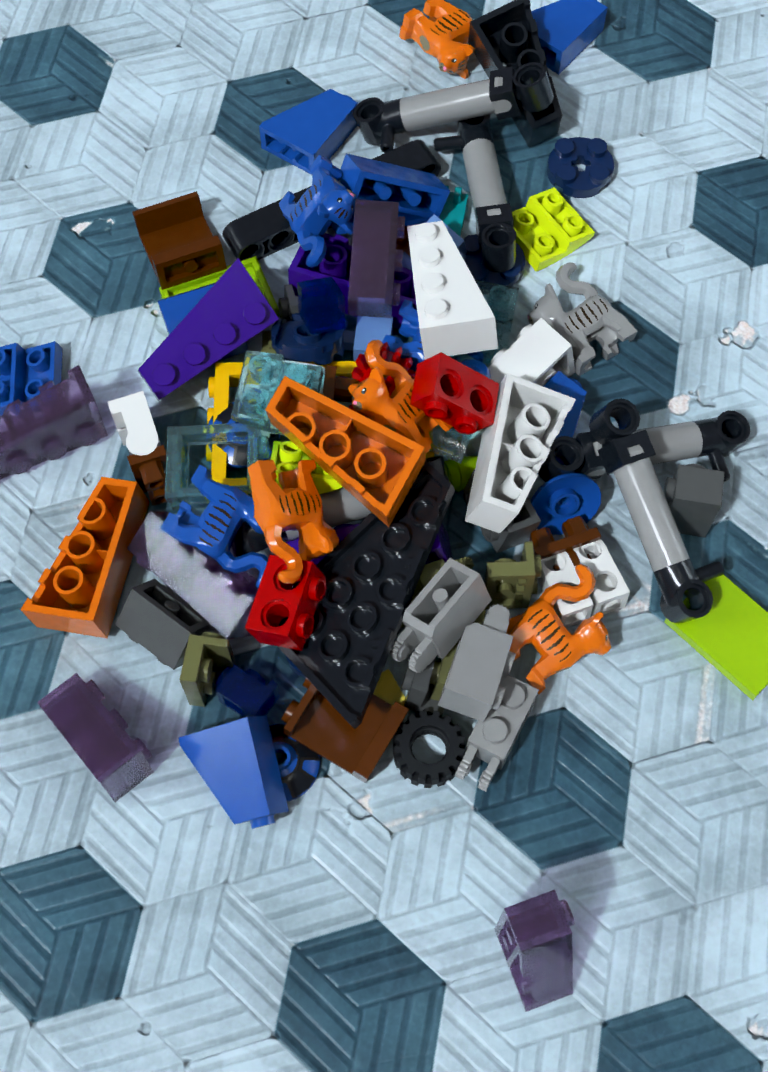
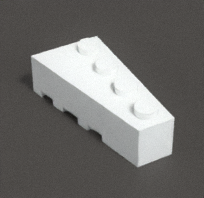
[407,221,498,360]
[440,318,575,456]
[465,373,576,533]

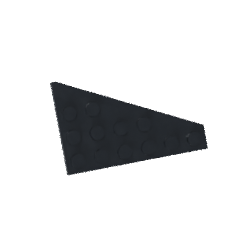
[278,461,455,729]

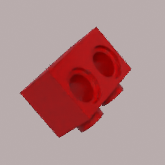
[410,352,499,435]
[245,555,326,651]

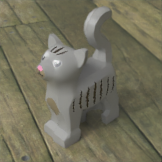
[528,262,638,376]

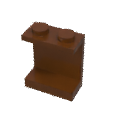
[132,191,227,290]
[281,678,409,783]

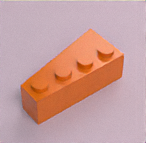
[265,376,426,527]
[20,477,150,639]

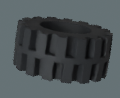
[393,710,465,788]

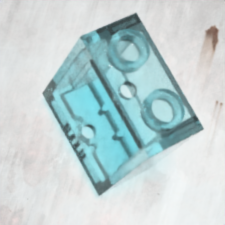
[165,422,269,511]

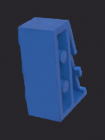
[330,153,450,235]

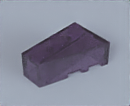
[348,200,405,318]
[37,673,153,802]
[494,890,575,1012]

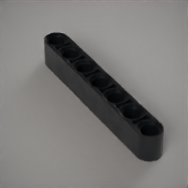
[222,140,441,261]

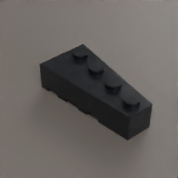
[468,0,562,148]

